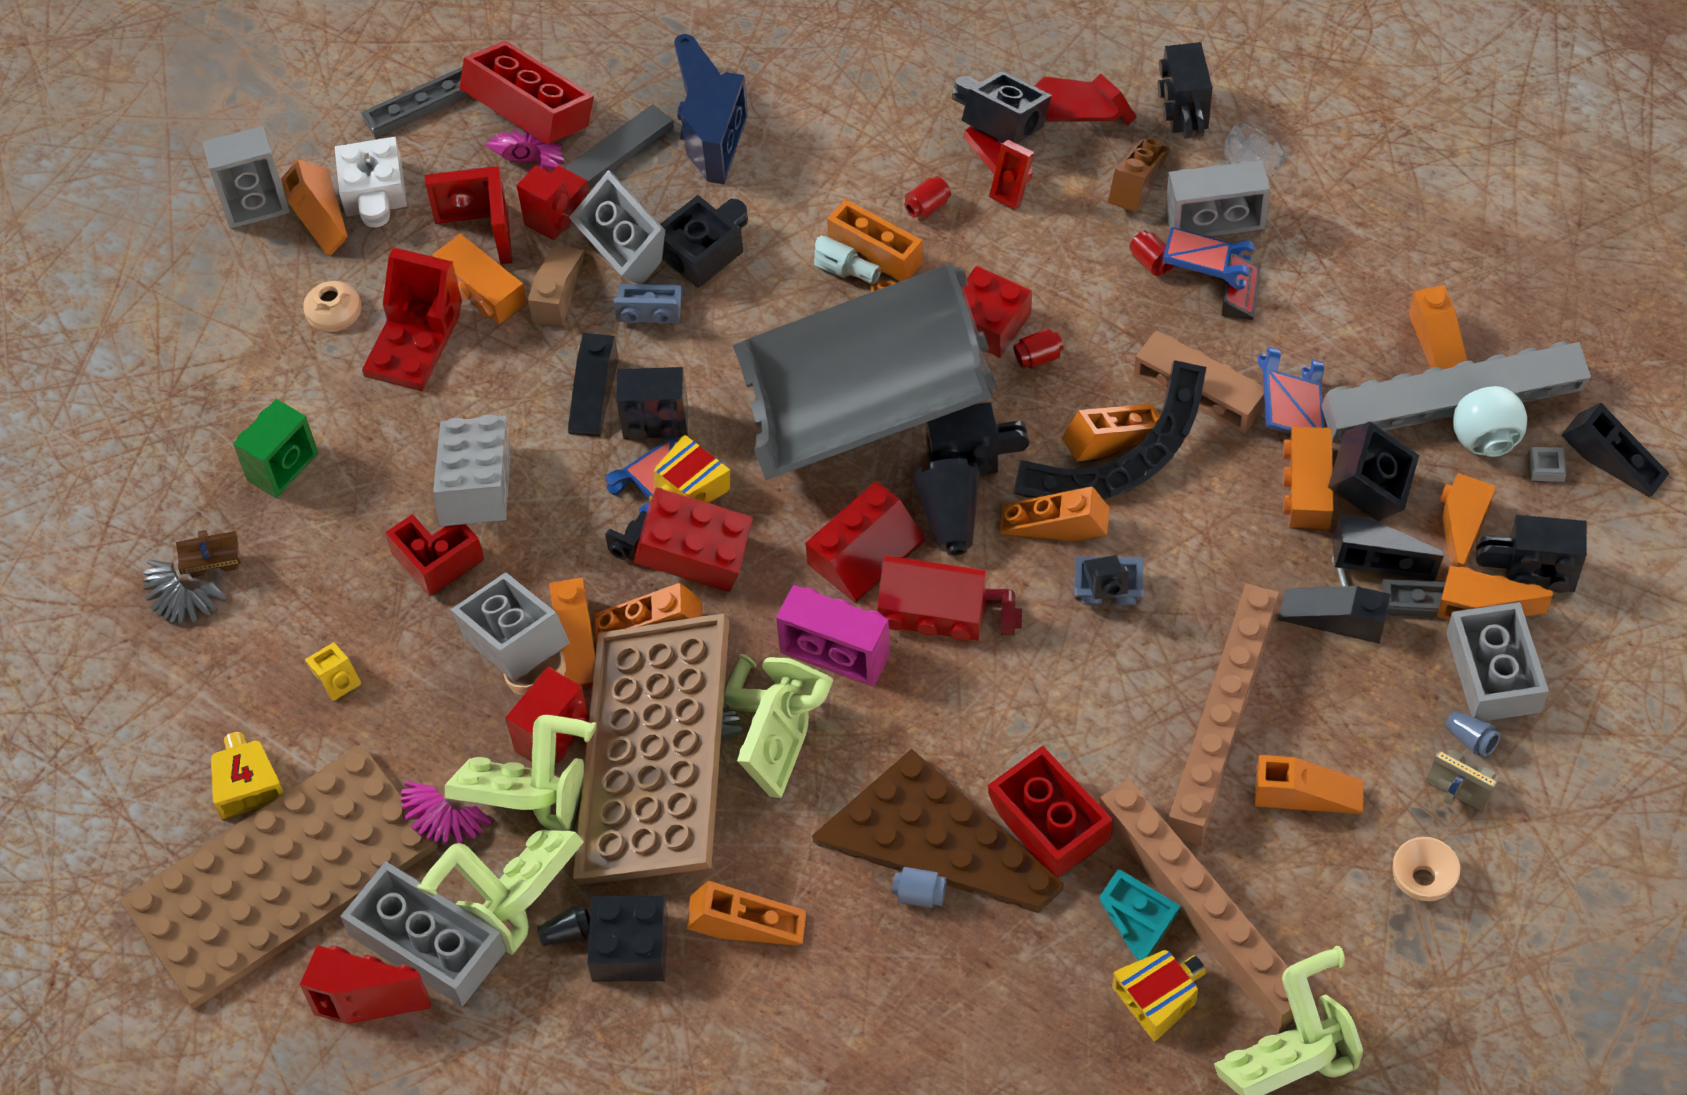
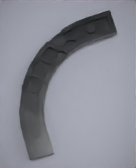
[1013,360,1207,500]

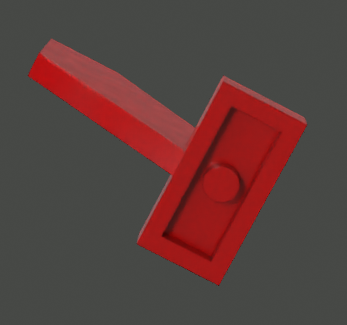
[1034,73,1137,125]
[963,126,1034,210]

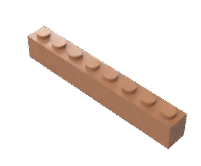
[1168,583,1279,846]
[1099,778,1295,1033]

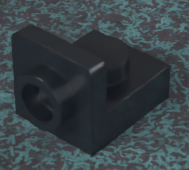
[605,510,647,561]
[1084,555,1129,599]

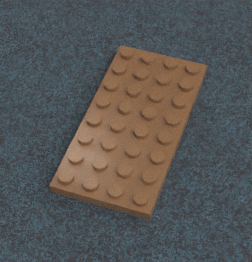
[573,613,730,886]
[119,744,438,1010]

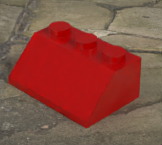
[805,481,925,603]
[877,555,986,641]

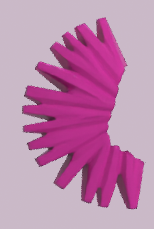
[484,129,565,171]
[401,781,493,844]

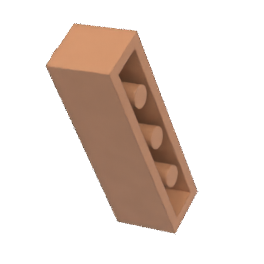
[1134,330,1265,434]

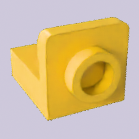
[305,642,361,701]

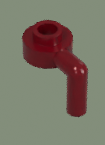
[986,589,1022,636]

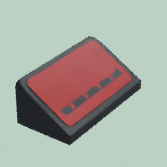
[1221,253,1261,320]

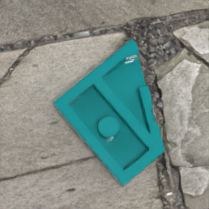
[1099,869,1181,961]

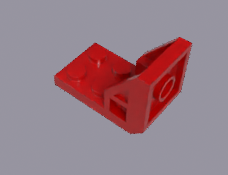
[362,247,462,391]

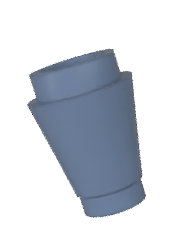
[1445,710,1501,757]

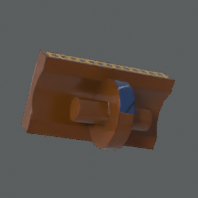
[176,530,241,578]

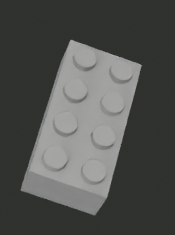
[433,415,511,526]
[340,861,507,1007]

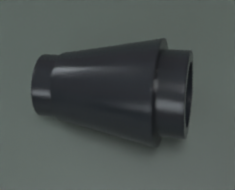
[537,905,590,947]

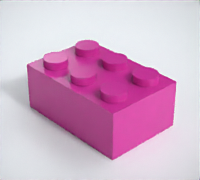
[776,585,890,687]

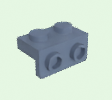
[614,284,683,324]
[1074,556,1144,606]

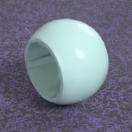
[1453,386,1527,457]

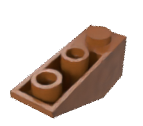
[1108,138,1170,212]

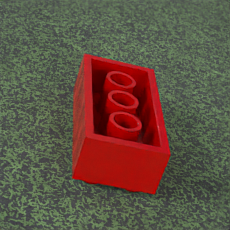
[459,40,594,145]

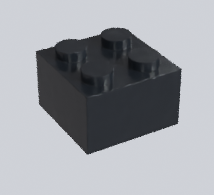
[616,367,688,440]
[1328,421,1420,521]
[587,896,668,982]

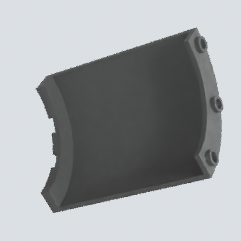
[733,262,997,480]

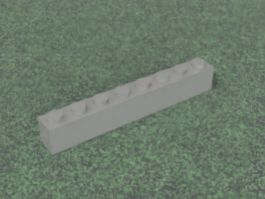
[1321,342,1591,442]

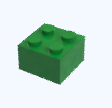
[233,399,319,499]

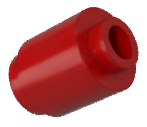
[904,176,951,220]
[1129,231,1174,276]
[1013,328,1064,369]

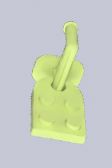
[723,654,833,798]
[445,715,597,832]
[417,830,584,955]
[1214,946,1363,1095]

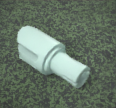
[814,235,881,285]

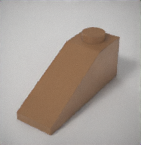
[528,246,585,327]

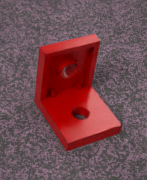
[425,166,513,264]

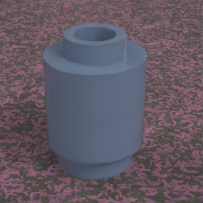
[892,867,947,908]

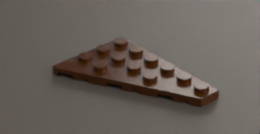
[812,749,1064,913]

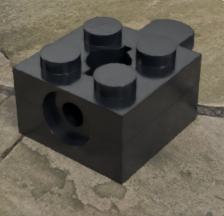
[1157,42,1213,139]
[951,70,1052,144]
[660,195,748,288]
[926,402,1030,476]
[1476,515,1587,593]

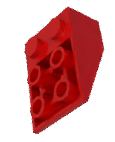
[299,945,432,1024]

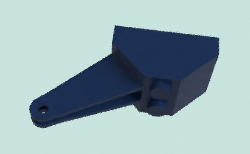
[674,34,748,184]

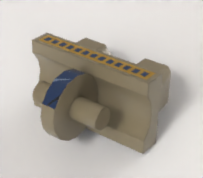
[1425,749,1497,812]

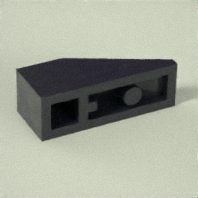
[568,333,619,437]
[1561,403,1670,497]
[1332,515,1444,581]
[1278,586,1391,644]

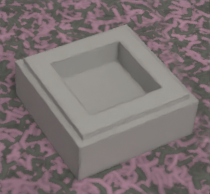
[1528,447,1566,482]

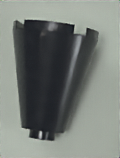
[913,459,980,556]

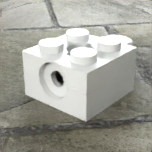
[335,137,407,227]

